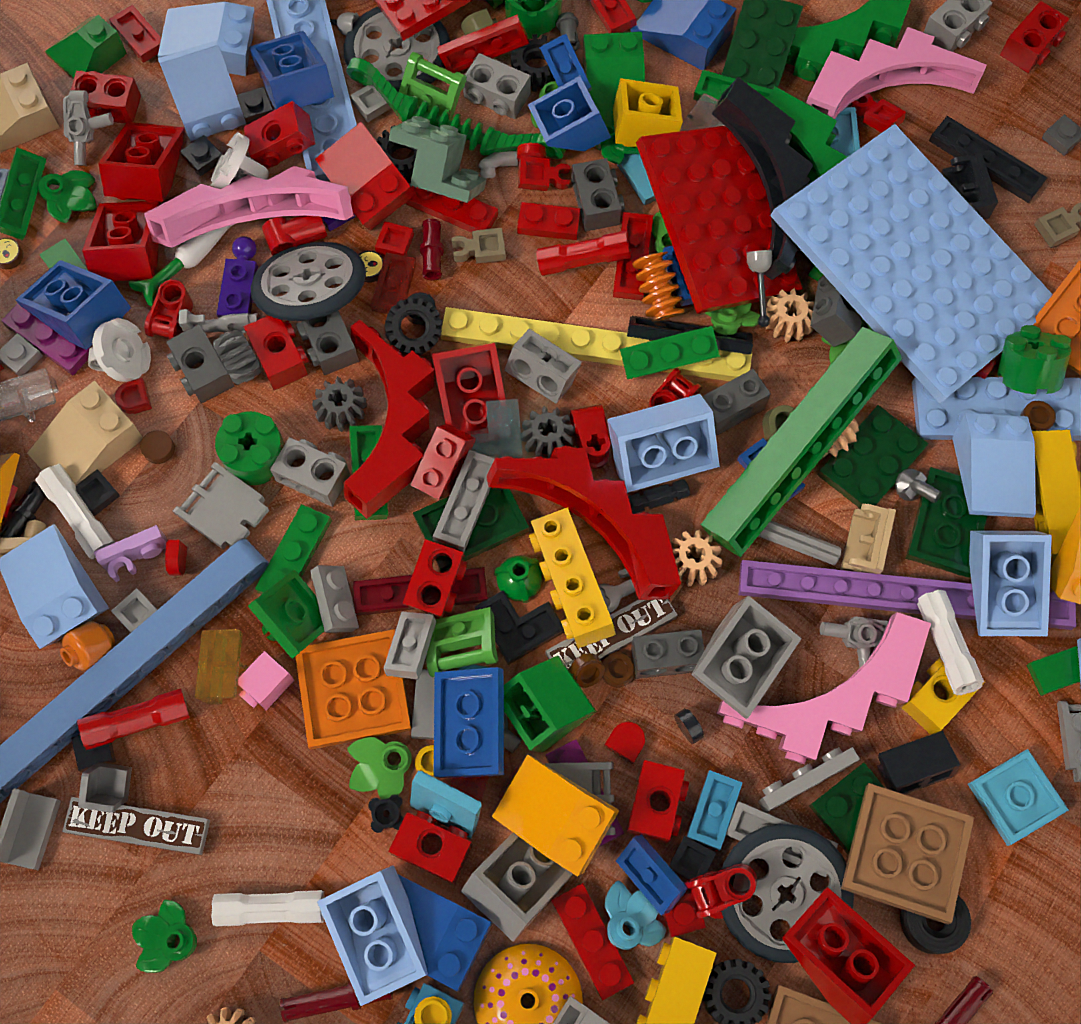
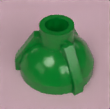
[494,555,542,603]

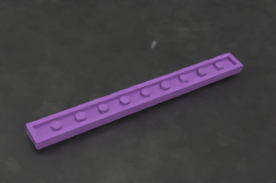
[738,560,1076,630]

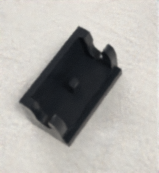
[941,151,998,219]
[877,731,961,795]

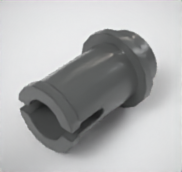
[556,12,580,51]

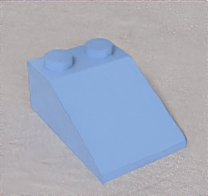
[158,2,254,77]
[158,40,246,142]
[952,413,1036,518]
[0,524,110,649]
[969,531,1052,636]
[317,865,428,1006]

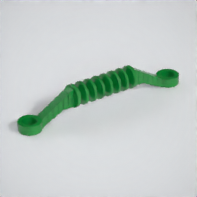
[346,58,567,159]

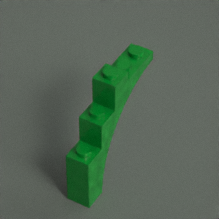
[787,0,911,82]
[768,86,848,281]

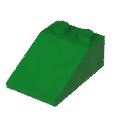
[583,32,645,126]

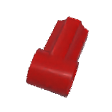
[262,215,328,256]

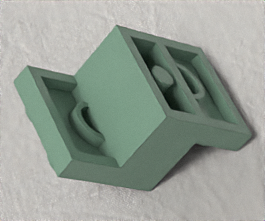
[388,116,487,203]

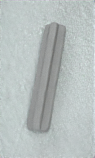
[759,521,842,565]

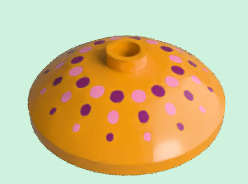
[474,944,583,1024]

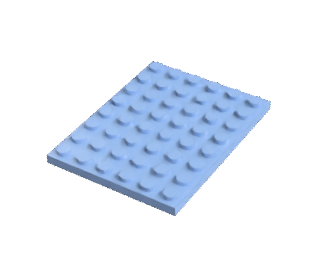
[770,124,1053,404]

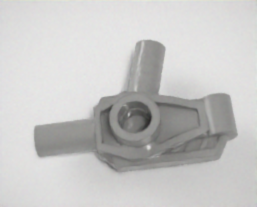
[63,90,114,166]
[820,616,888,668]

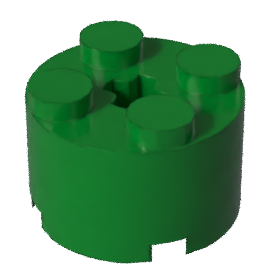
[505,0,562,39]
[998,325,1072,394]
[215,411,285,485]

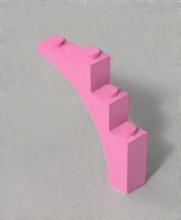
[806,27,987,119]
[144,166,354,248]
[717,612,931,765]

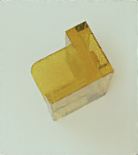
[195,629,249,704]

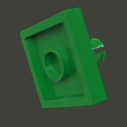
[248,570,324,659]

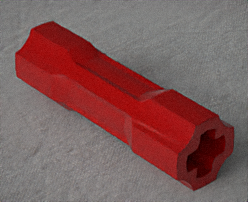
[536,230,632,276]
[77,688,190,750]

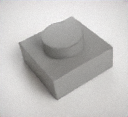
[350,85,391,122]
[0,333,43,378]
[111,588,157,632]

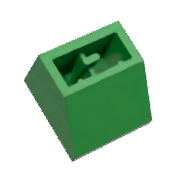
[504,656,597,752]

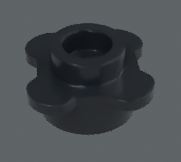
[368,795,404,833]

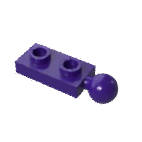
[216,236,258,318]

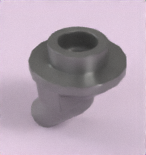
[895,469,942,503]

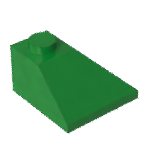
[45,15,127,79]

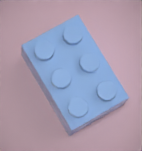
[607,394,720,493]

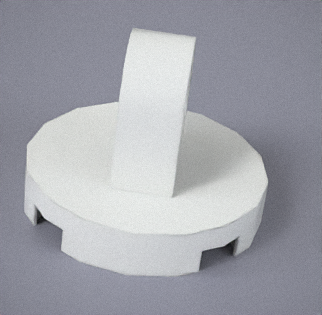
[211,132,269,189]
[88,318,151,382]

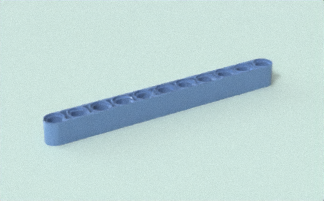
[0,539,269,803]

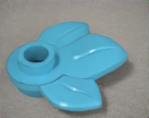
[605,881,667,950]

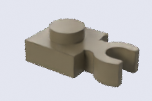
[1034,203,1081,248]
[451,228,506,264]

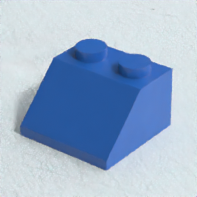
[528,76,611,152]

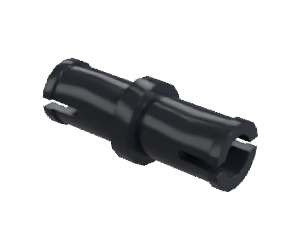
[0,481,47,538]

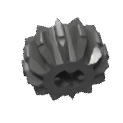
[213,329,261,385]
[312,376,367,432]
[521,406,575,458]

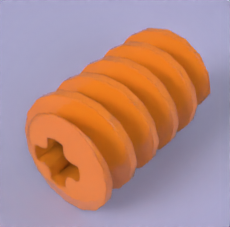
[633,252,685,322]

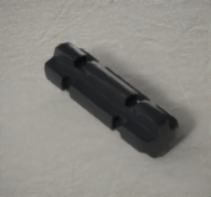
[628,479,690,514]

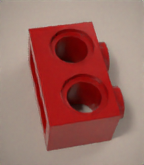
[1000,0,1070,73]
[70,70,141,124]
[403,539,468,618]

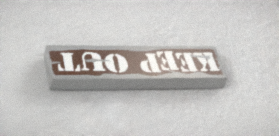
[545,599,678,670]
[62,797,210,855]

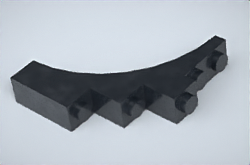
[711,77,813,280]

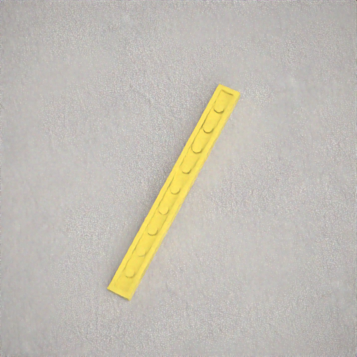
[441,307,752,381]

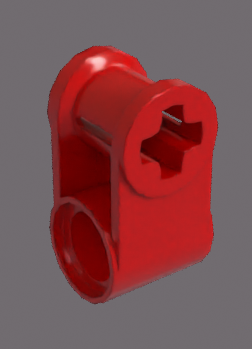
[144,279,193,339]
[648,368,702,408]
[570,404,611,469]
[684,863,757,918]

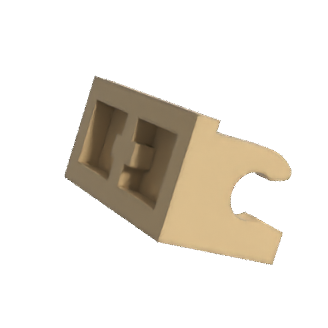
[840,504,896,574]

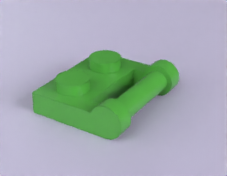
[399,52,467,121]
[426,607,498,677]

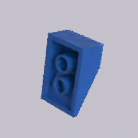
[631,0,737,70]
[249,31,335,109]
[16,260,131,350]
[398,874,493,992]

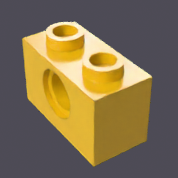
[901,657,985,735]

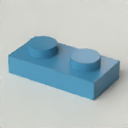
[686,770,743,851]

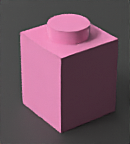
[235,651,294,710]

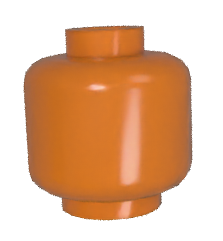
[60,621,115,671]

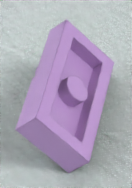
[94,525,168,582]

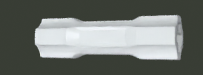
[35,464,115,559]
[917,590,984,695]
[211,890,325,926]

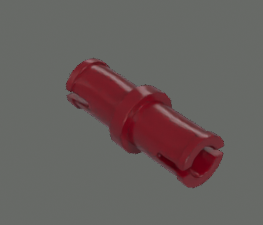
[420,218,444,281]

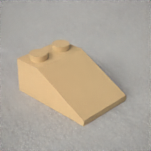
[0,63,60,153]
[27,381,143,486]

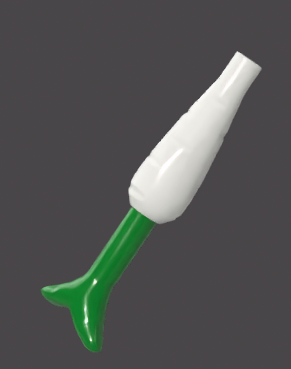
[129,224,234,307]

